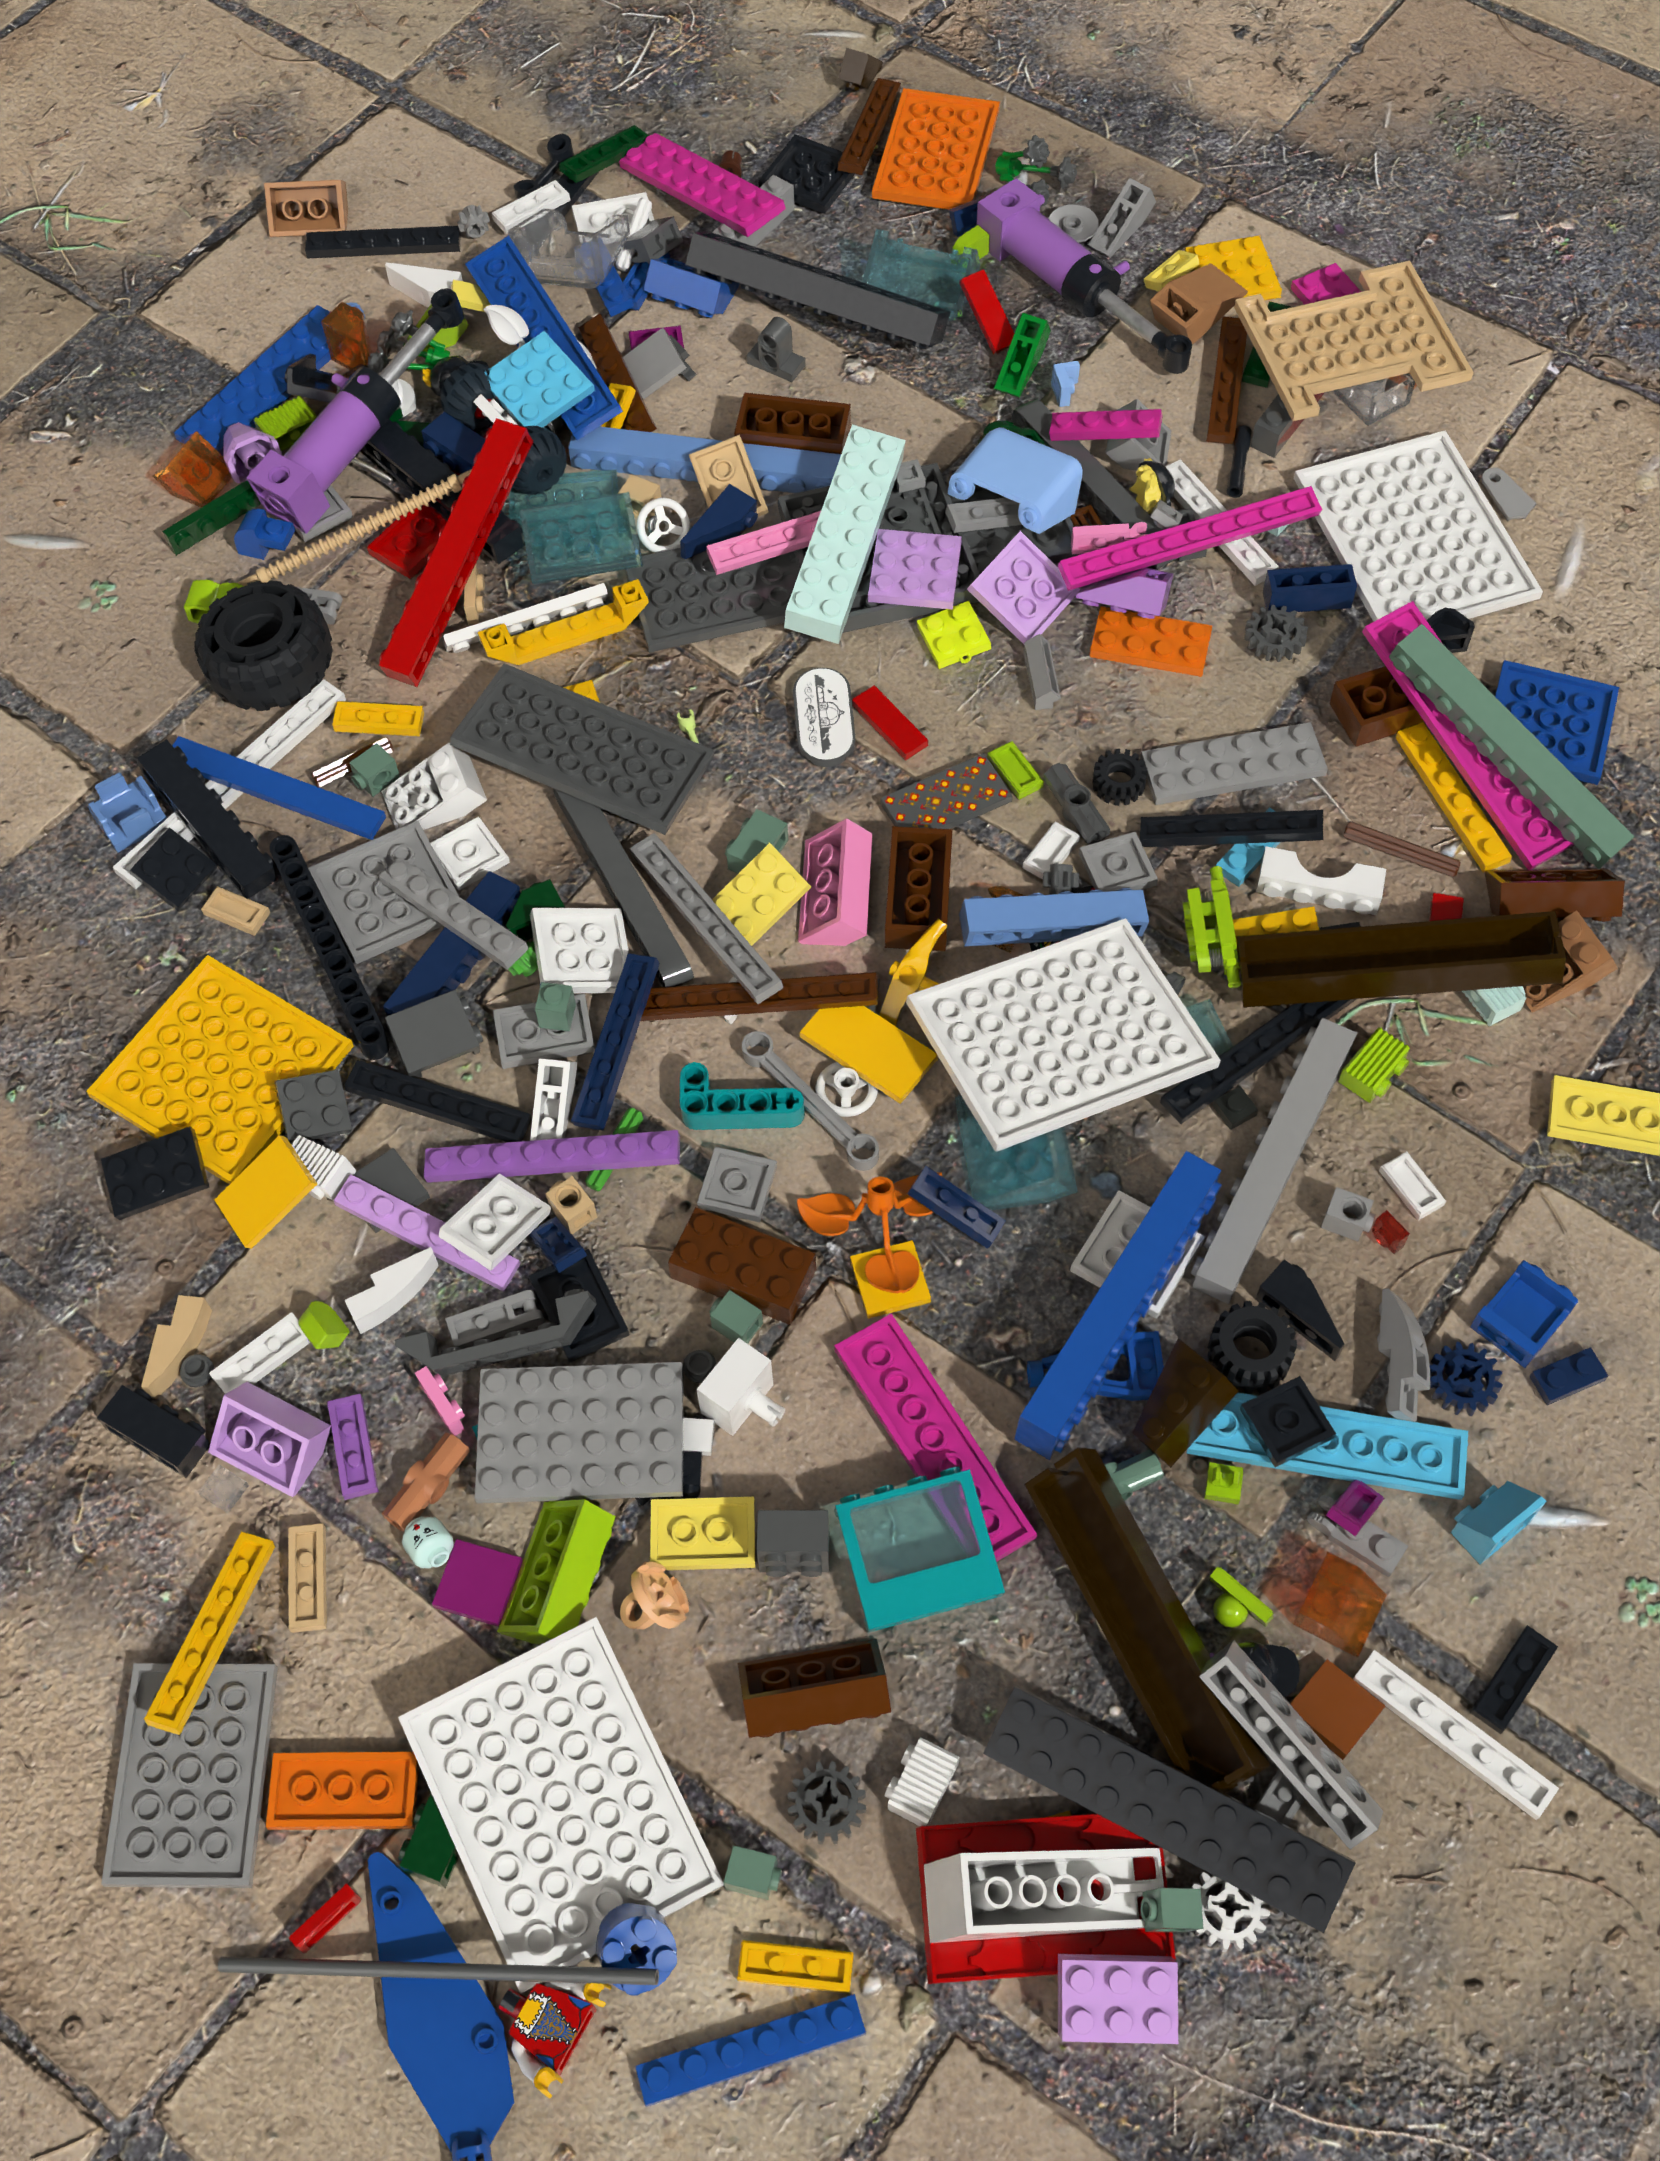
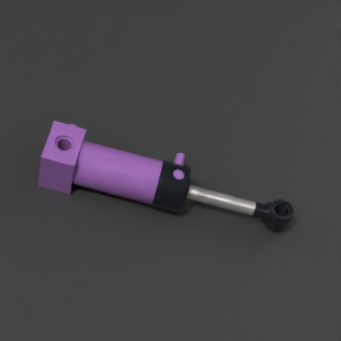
[977,178,1192,374]
[246,288,464,534]

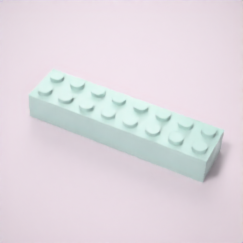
[784,424,906,644]

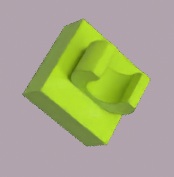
[1204,1462,1244,1505]

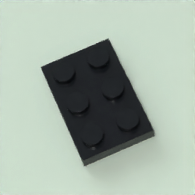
[101,1126,210,1220]
[529,1249,630,1363]

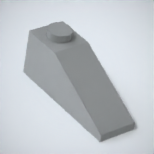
[1088,178,1156,258]

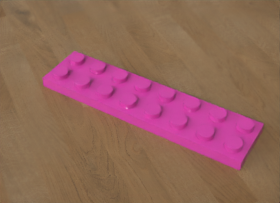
[619,133,786,237]
[834,1314,1037,1562]

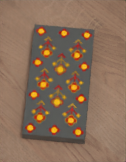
[880,753,1013,829]

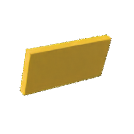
[800,1006,938,1104]

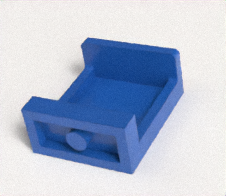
[1470,1260,1578,1368]

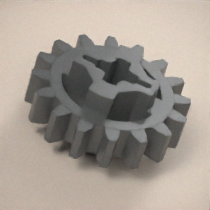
[1244,605,1308,662]
[787,1761,866,1845]

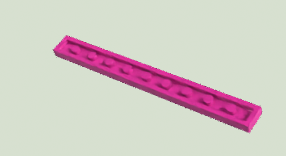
[1058,486,1322,591]

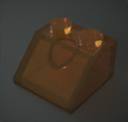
[321,302,372,370]
[153,431,232,507]
[1293,1552,1387,1658]

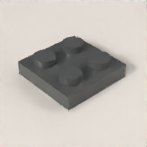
[275,1070,352,1143]

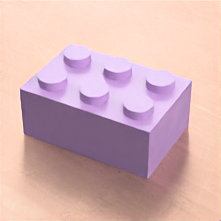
[1058,1954,1178,2044]

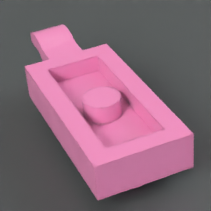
[1071,522,1148,554]

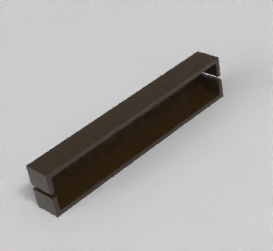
[1237,911,1566,1008]
[1024,1447,1270,1793]

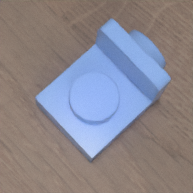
[1051,361,1080,407]

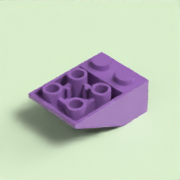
[1076,568,1173,619]

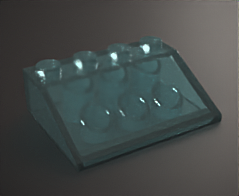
[519,492,643,584]
[954,1095,1078,1211]

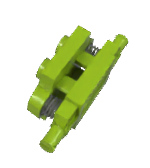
[1182,866,1241,988]

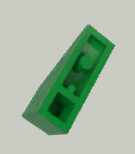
[994,313,1051,398]

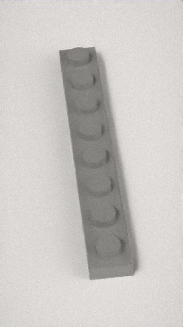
[630,833,784,1004]

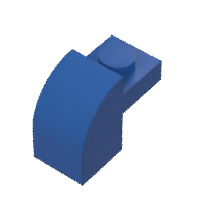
[234,509,295,560]

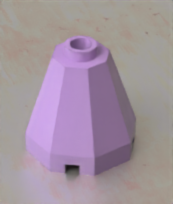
[224,422,283,484]

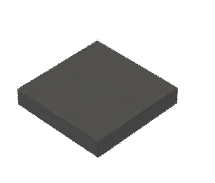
[353,1148,430,1233]

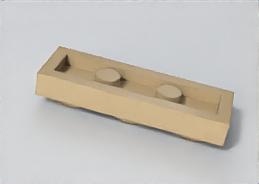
[288,1523,327,1633]

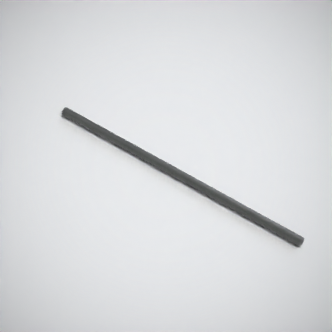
[218,1957,659,1985]

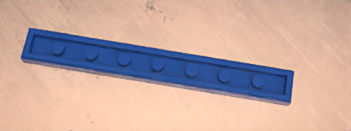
[172,736,386,840]

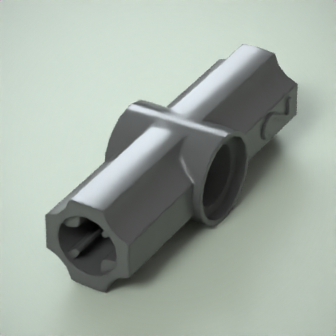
[1043,762,1110,844]

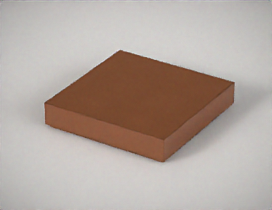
[1290,1659,1385,1760]

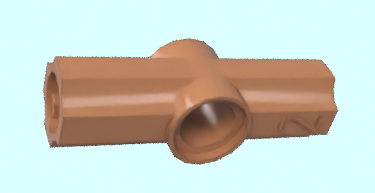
[382,1432,470,1532]

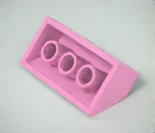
[798,818,872,946]

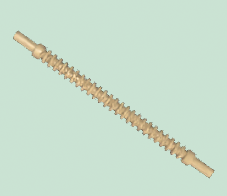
[237,469,472,586]

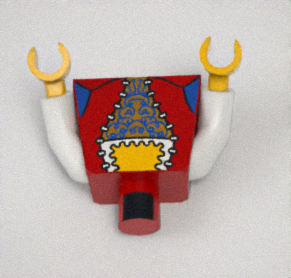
[499,1982,612,2099]

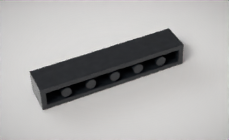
[137,739,276,899]

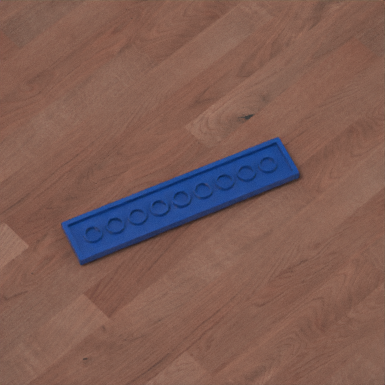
[465,235,623,441]

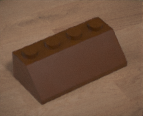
[1485,868,1625,922]
[737,1638,891,1738]

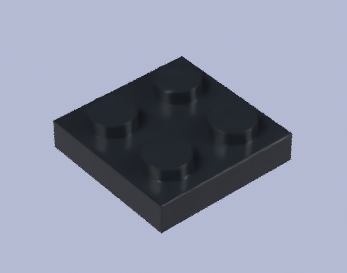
[130,827,217,911]
[1240,1376,1336,1467]

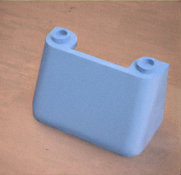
[947,427,1082,534]

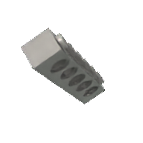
[1199,1640,1383,1850]

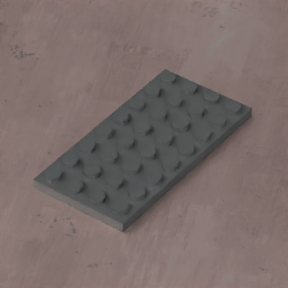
[450,663,715,835]

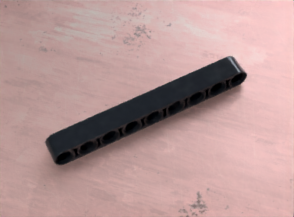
[269,835,389,1060]

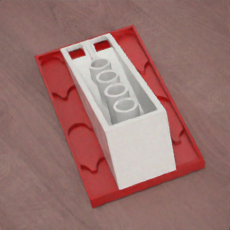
[916,1814,1176,1984]

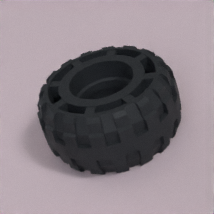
[194,580,333,711]

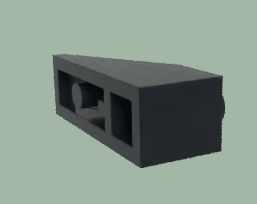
[1255,1259,1344,1361]

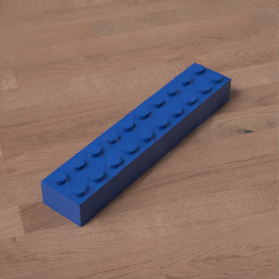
[1014,1151,1222,1460]

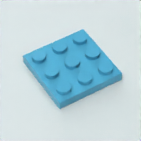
[484,331,595,427]

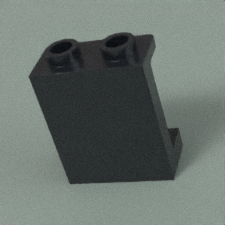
[285,354,368,403]

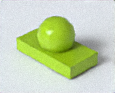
[1210,1566,1273,1628]

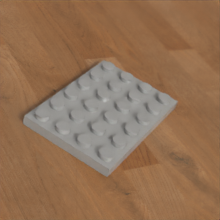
[475,1362,683,1503]
[101,1663,278,1888]

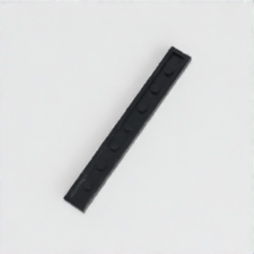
[1160,999,1356,1124]

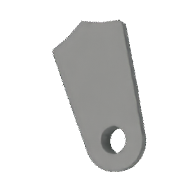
[1482,468,1536,521]

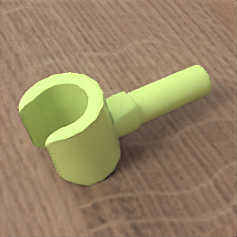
[677,709,699,744]

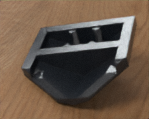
[1426,607,1475,653]

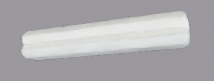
[615,198,652,272]

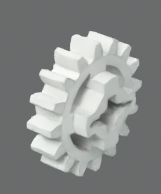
[1191,1872,1270,1952]

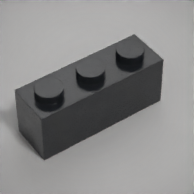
[97,1385,210,1478]

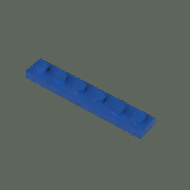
[635,1994,866,2107]

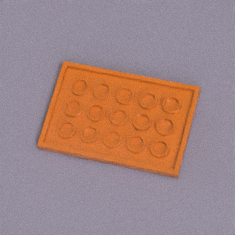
[872,88,1000,210]

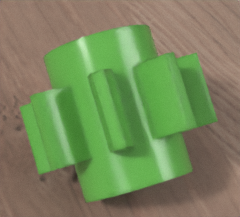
[508,941,538,977]

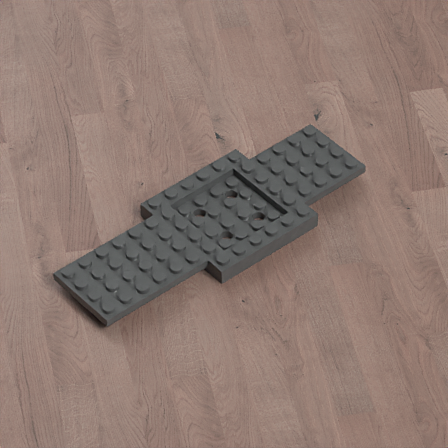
[623,463,1081,653]

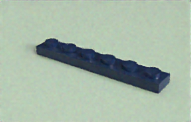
[571,953,660,1131]

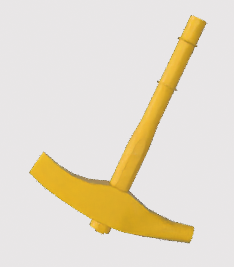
[879,919,948,1026]

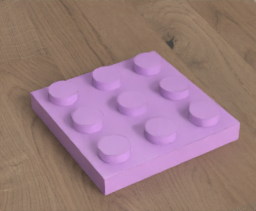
[868,529,962,610]
[967,531,1080,644]

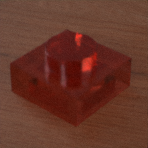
[1372,1210,1410,1254]

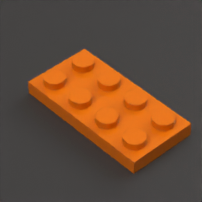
[1090,606,1212,677]
[266,1752,419,1830]

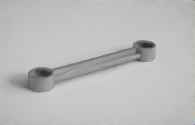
[742,1031,879,1171]

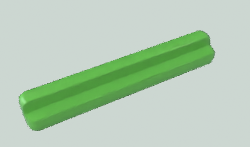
[585,1107,643,1191]

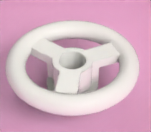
[637,498,690,553]
[815,1062,878,1117]

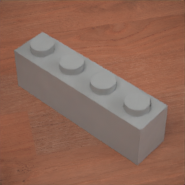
[713,175,794,247]

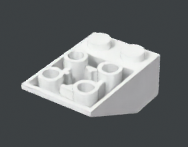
[381,742,487,830]

